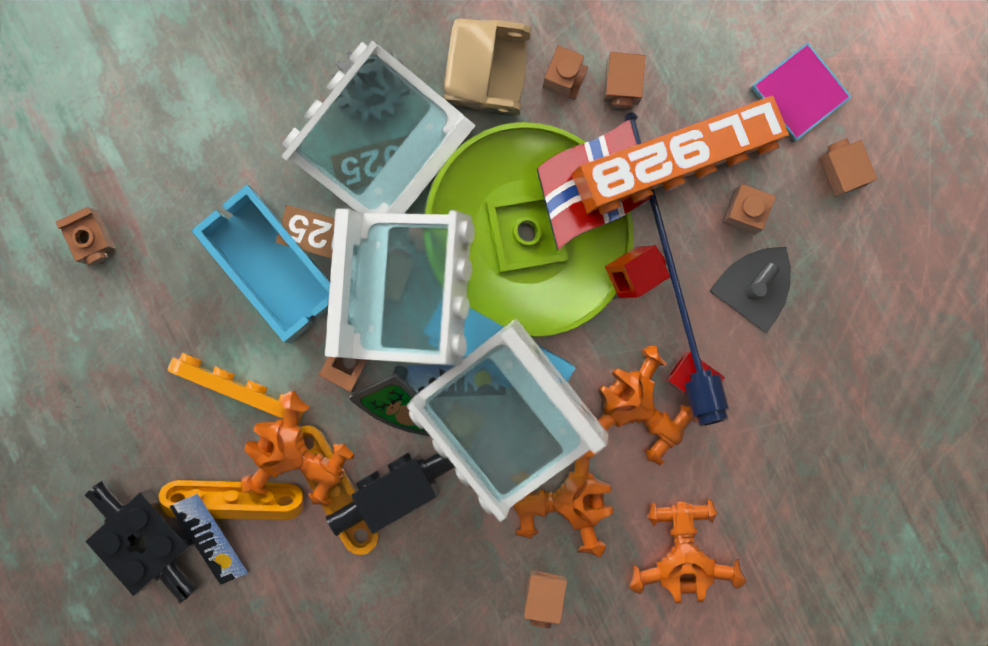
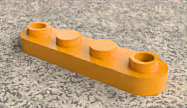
[167,353,304,424]
[301,425,379,555]
[159,480,304,520]

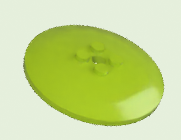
[424,122,634,337]

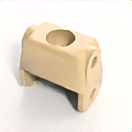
[443,19,531,116]

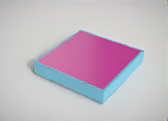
[751,42,852,142]

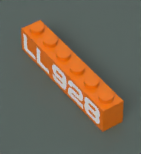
[571,95,789,215]

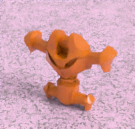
[597,345,698,466]
[241,391,354,506]
[510,450,614,558]
[628,499,747,604]

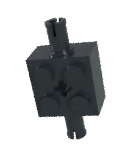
[326,452,455,536]
[85,480,198,604]

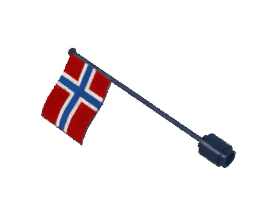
[537,112,729,426]

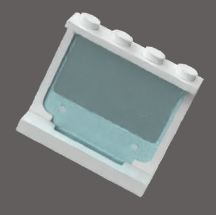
[281,40,475,214]
[325,209,475,366]
[407,318,609,522]

